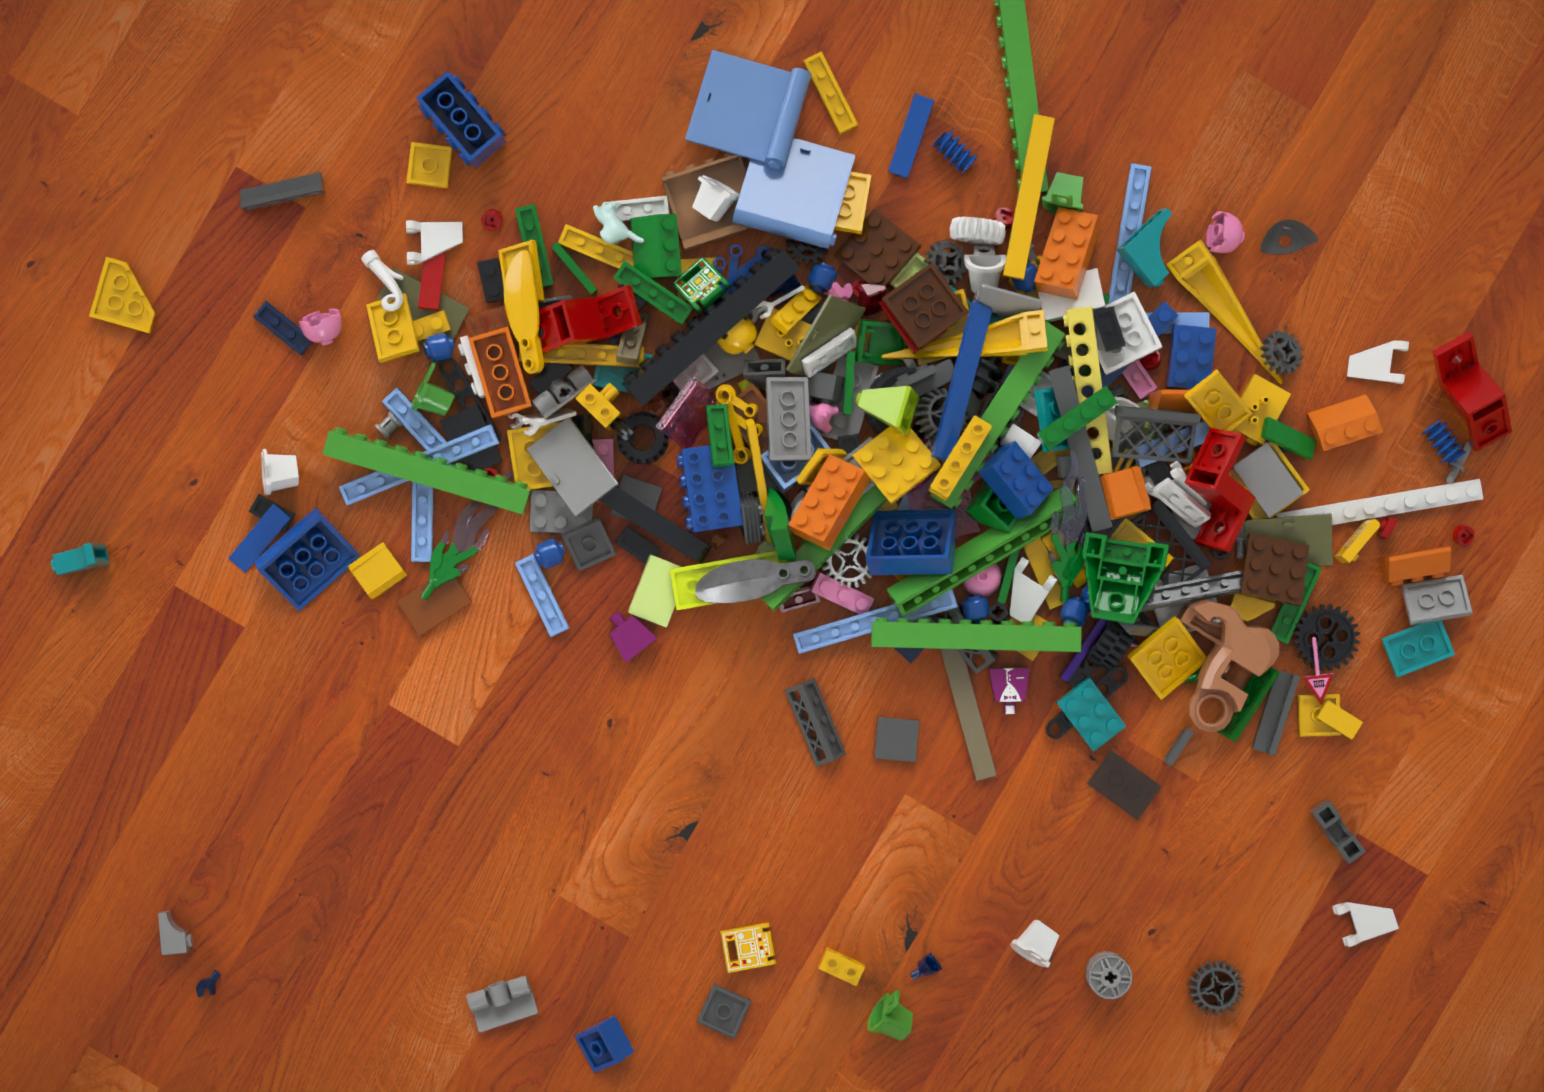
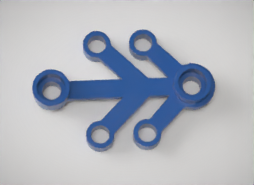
[713,244,770,303]

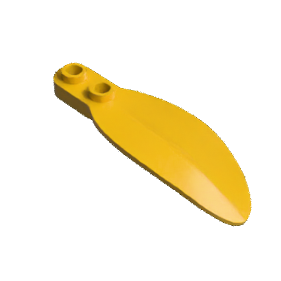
[504,250,544,374]

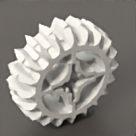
[949,217,1006,245]
[822,534,872,588]

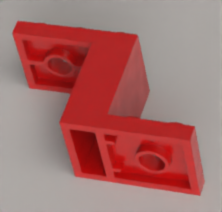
[538,285,642,354]
[1432,331,1512,452]
[1184,428,1256,553]

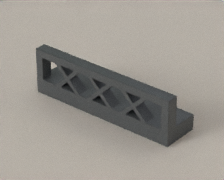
[239,172,325,211]
[930,601,999,674]
[1251,669,1300,755]
[785,678,846,767]

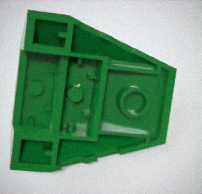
[1082,532,1169,624]

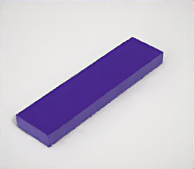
[1059,619,1109,682]

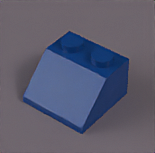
[574,1015,635,1072]

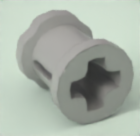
[375,412,402,439]

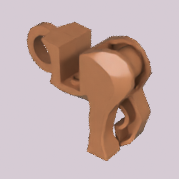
[1177,600,1279,732]

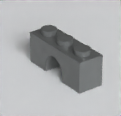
[1308,799,1366,864]

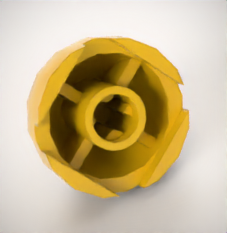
[716,315,757,355]

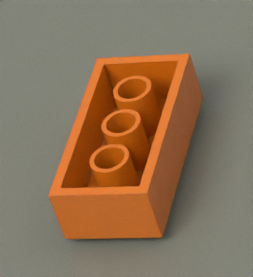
[1034,207,1101,300]
[468,327,534,419]
[788,454,870,551]

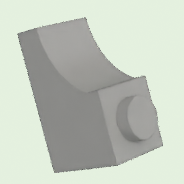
[158,911,193,955]

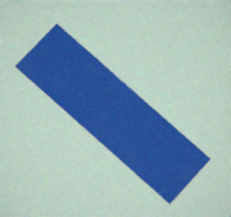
[228,503,290,573]

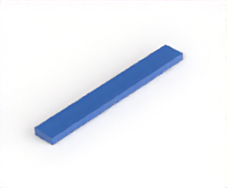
[931,301,993,462]

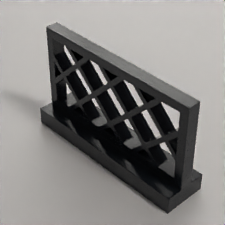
[1132,499,1212,585]

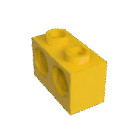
[818,947,865,986]

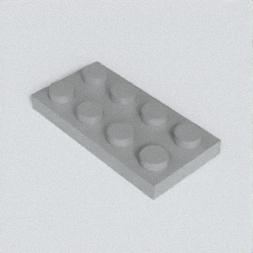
[817,356,879,441]
[765,377,811,461]

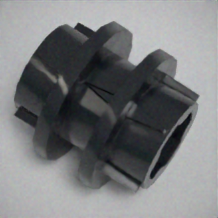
[972,356,1003,399]

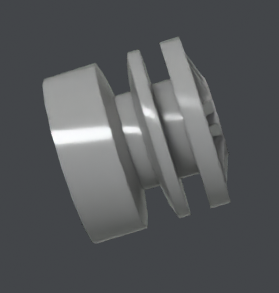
[1085,951,1132,999]

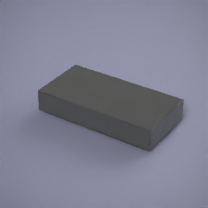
[1163,727,1194,767]

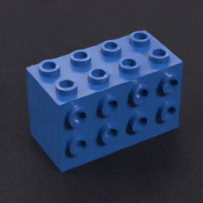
[416,71,507,169]
[676,445,743,534]

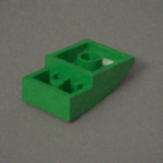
[764,488,796,561]

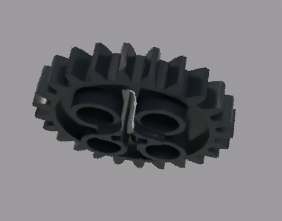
[1292,604,1360,671]

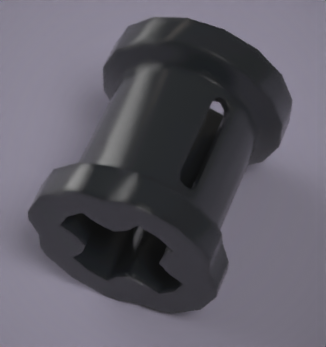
[989,603,1010,625]

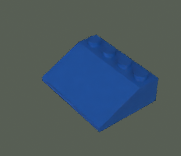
[254,507,361,611]
[866,509,956,575]

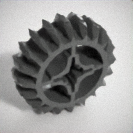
[914,388,970,443]
[1187,959,1245,1016]

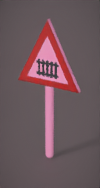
[1303,637,1334,705]

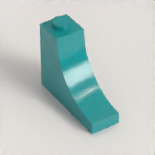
[1117,208,1172,288]
[51,543,110,575]

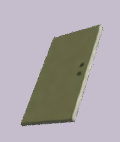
[375,268,470,344]
[786,294,866,379]
[1244,513,1334,566]

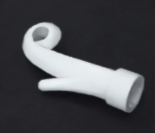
[361,250,404,311]

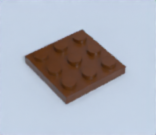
[834,209,921,288]
[881,262,969,350]
[1239,533,1309,607]

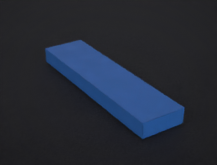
[888,94,934,179]

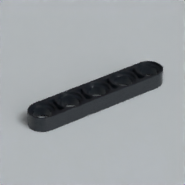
[439,358,502,445]
[1045,667,1128,739]

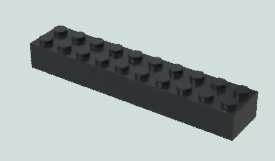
[622,247,800,406]

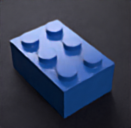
[1165,324,1217,389]
[978,441,1054,519]

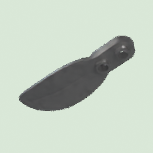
[695,559,816,603]

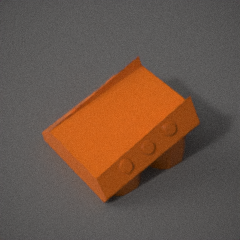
[1100,466,1151,520]

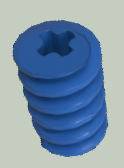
[932,131,978,175]
[1422,418,1466,465]

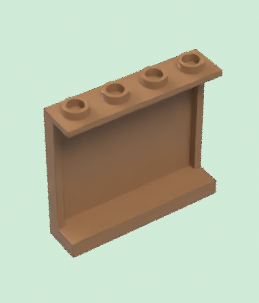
[662,153,754,251]

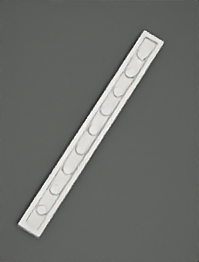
[1275,479,1483,525]

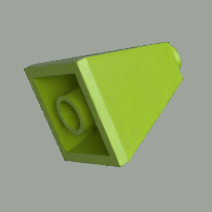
[856,386,919,436]

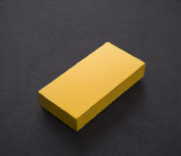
[1316,700,1363,740]

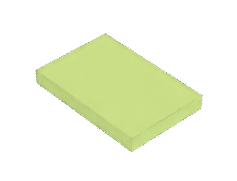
[628,555,681,628]

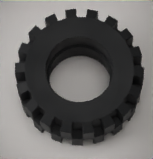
[616,411,669,464]
[1087,621,1136,672]

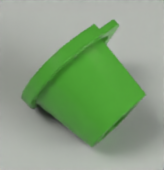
[1042,172,1084,215]
[411,361,455,416]
[867,990,913,1041]

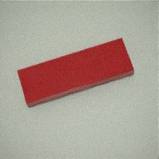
[418,251,446,311]

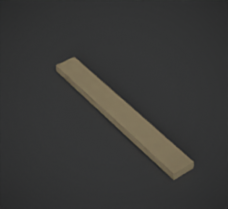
[934,616,997,781]

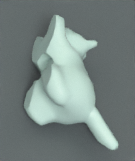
[593,202,645,245]

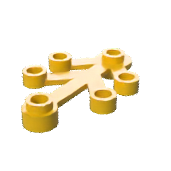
[706,384,763,464]

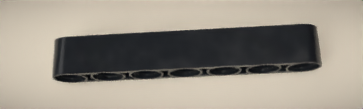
[599,487,712,564]

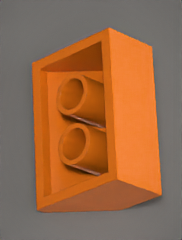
[1148,390,1203,421]
[1306,394,1383,453]
[1380,547,1451,586]

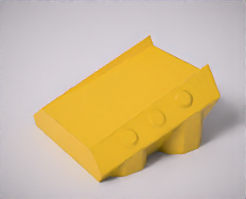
[348,542,407,599]

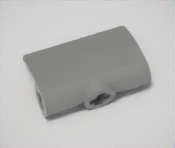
[973,284,1042,319]
[531,365,597,418]
[466,975,538,1032]

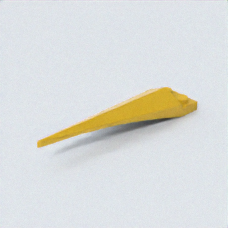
[1166,239,1283,384]
[881,310,1048,360]

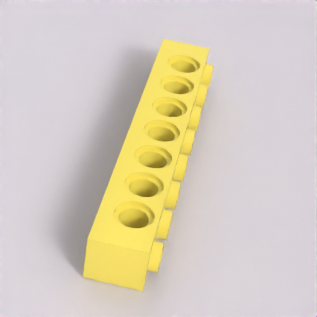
[1063,306,1113,474]

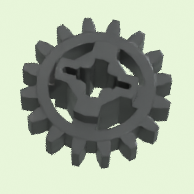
[924,239,967,284]
[1260,330,1304,375]

